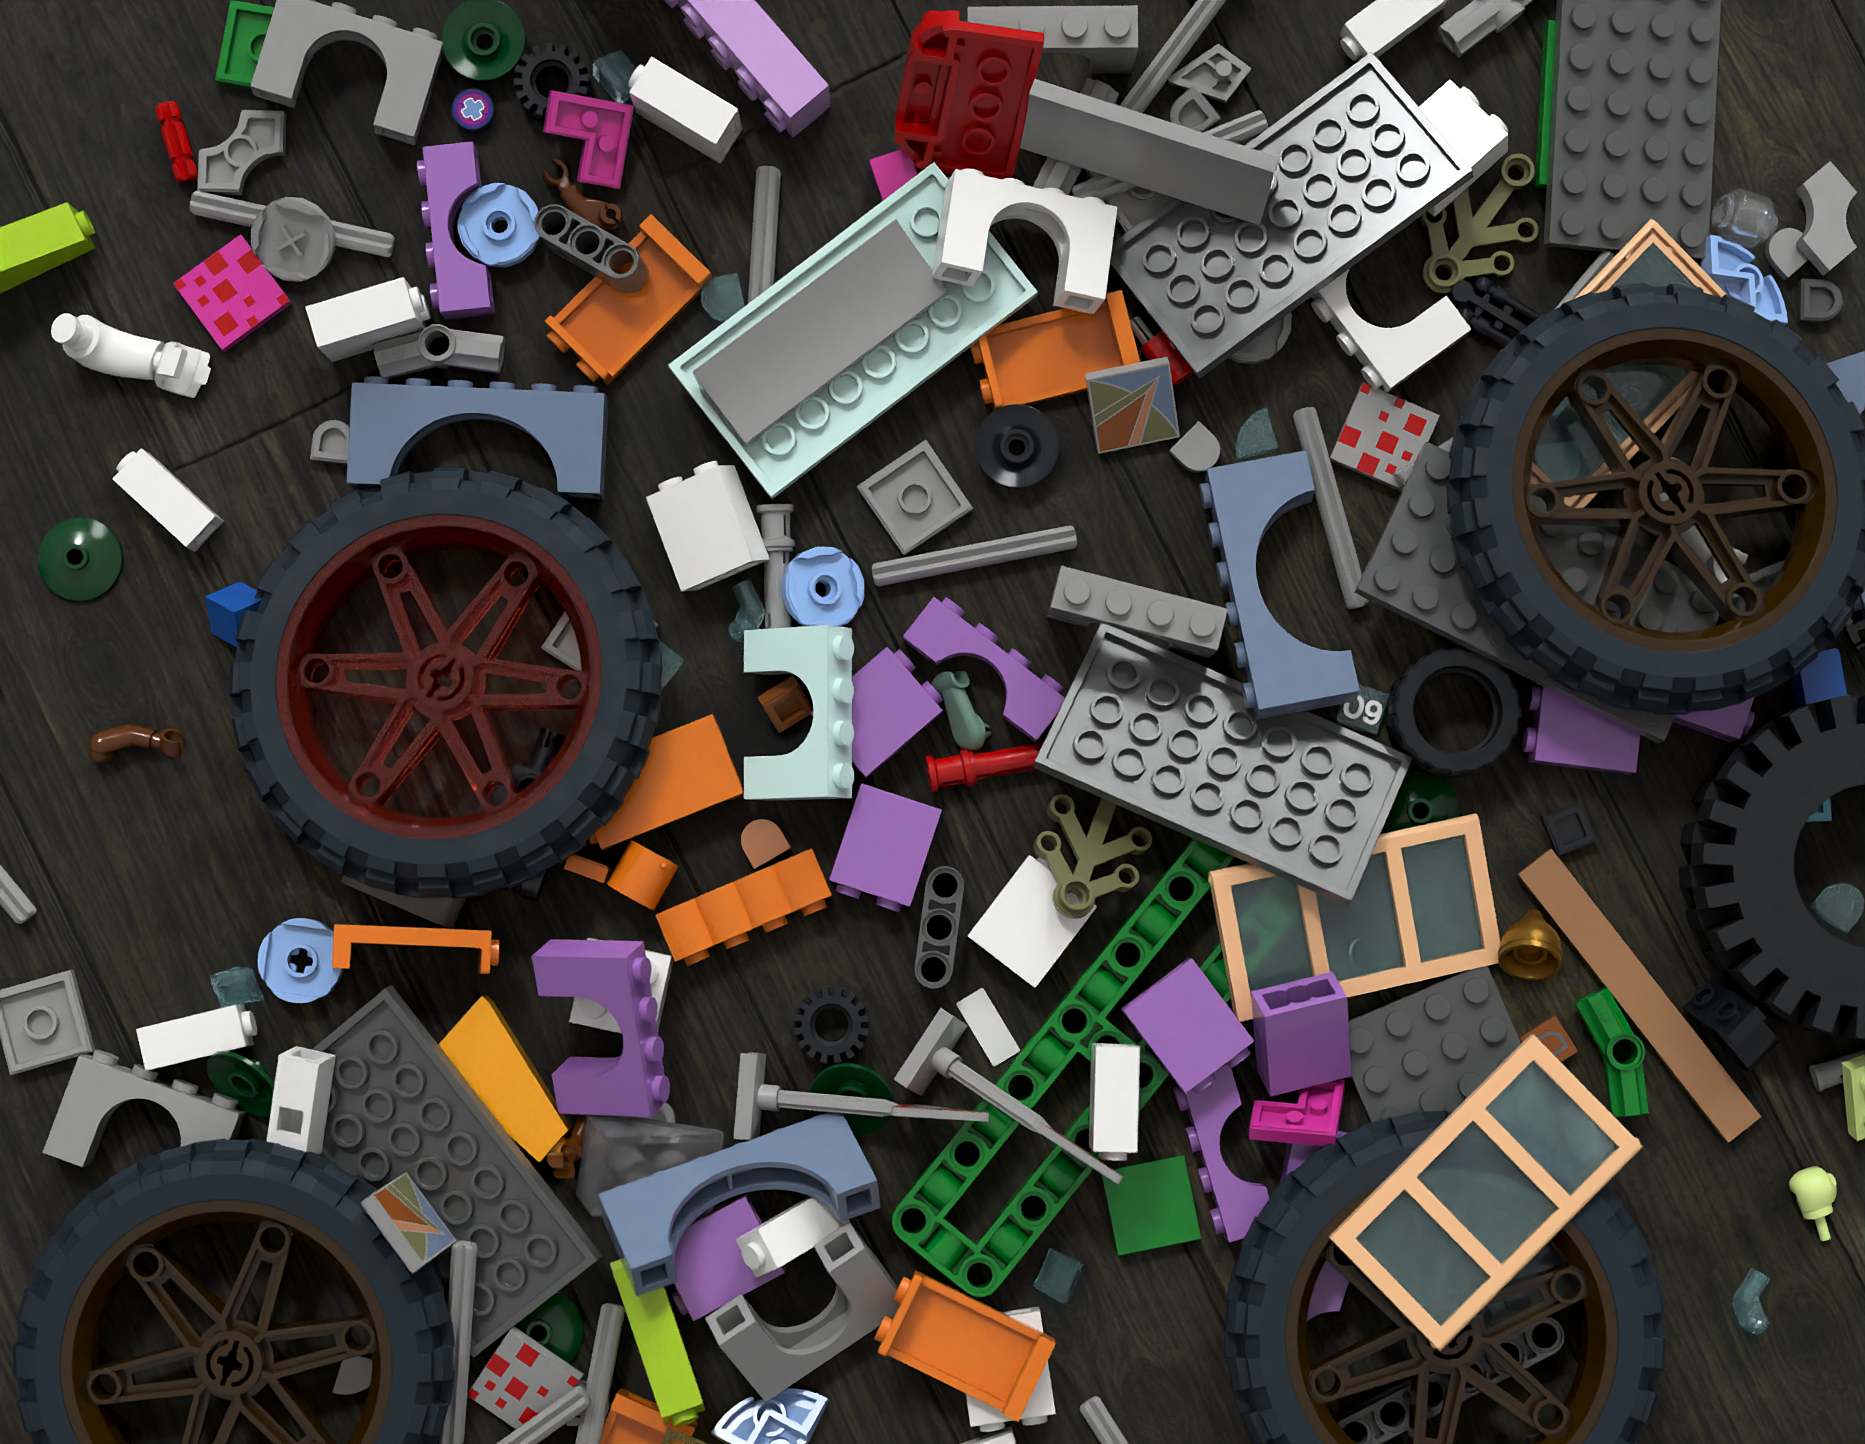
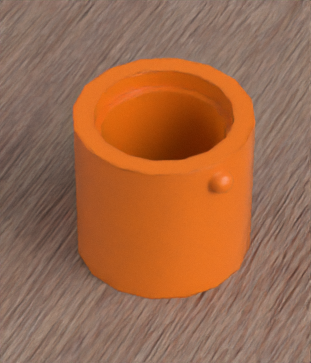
[606,840,679,910]

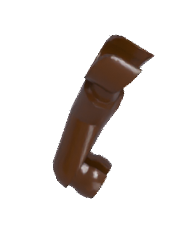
[88,724,184,763]

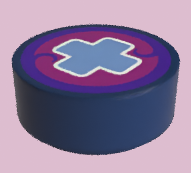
[452,89,495,133]

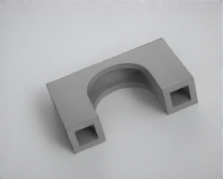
[250,0,444,146]
[967,6,1138,74]
[1047,566,1228,659]
[42,1049,246,1167]
[706,1221,900,1402]

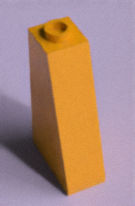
[438,995,572,1162]

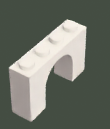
[932,169,1118,314]
[1311,269,1471,393]

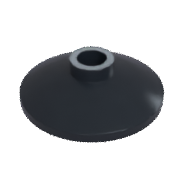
[975,404,1059,488]

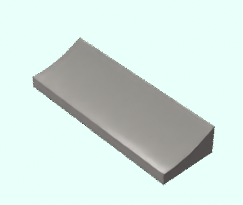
[1020,79,1280,225]
[693,219,948,446]

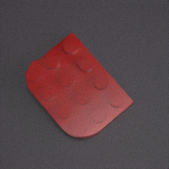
[895,10,1044,180]

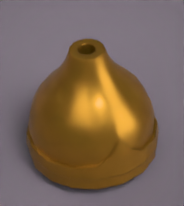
[1498,909,1563,980]

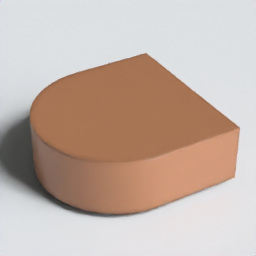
[741,819,791,869]

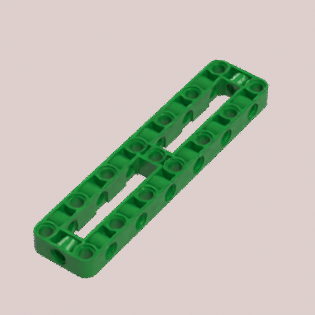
[892,838,1301,1297]

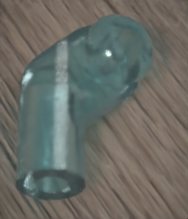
[728,579,765,642]
[1732,1268,1770,1334]

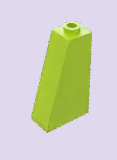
[0,202,95,294]
[610,1260,705,1427]

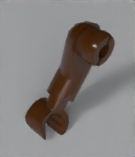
[542,159,622,230]
[547,1114,611,1178]

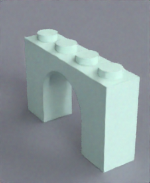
[744,625,854,801]

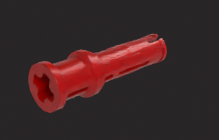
[925,742,1044,793]

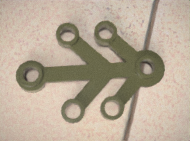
[1420,153,1539,294]
[1033,794,1152,919]

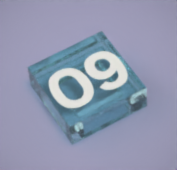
[1335,684,1389,735]

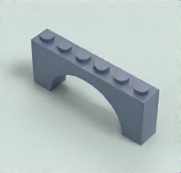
[347,376,608,499]
[1199,450,1360,720]
[598,1112,881,1297]

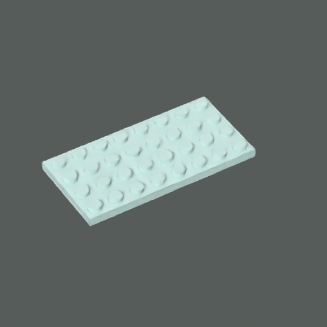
[668,162,1038,499]

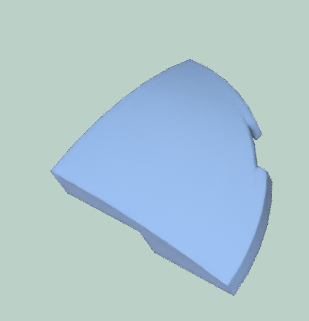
[1700,235,1788,325]
[711,1388,828,1444]

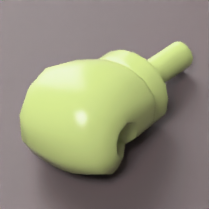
[1789,1166,1837,1241]

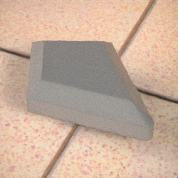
[1167,44,1251,103]

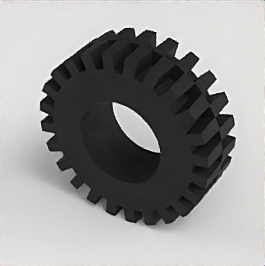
[1679,695,1865,1039]

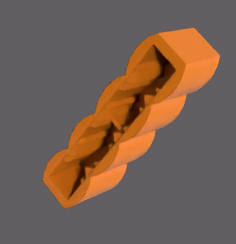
[655,849,832,966]

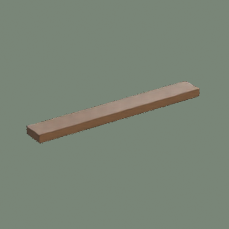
[1516,849,1761,1143]

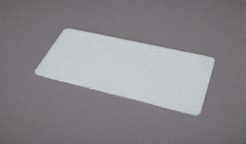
[956,988,1020,1066]

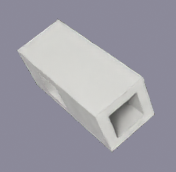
[1339,0,1448,61]
[113,448,224,552]
[136,1004,257,1071]
[266,1046,336,1155]
[735,1196,849,1278]

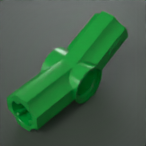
[1574,986,1649,1117]

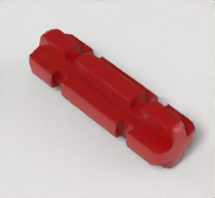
[155,101,198,183]

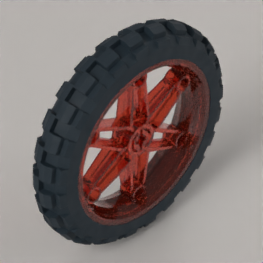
[229,468,663,899]

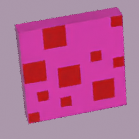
[173,234,292,352]

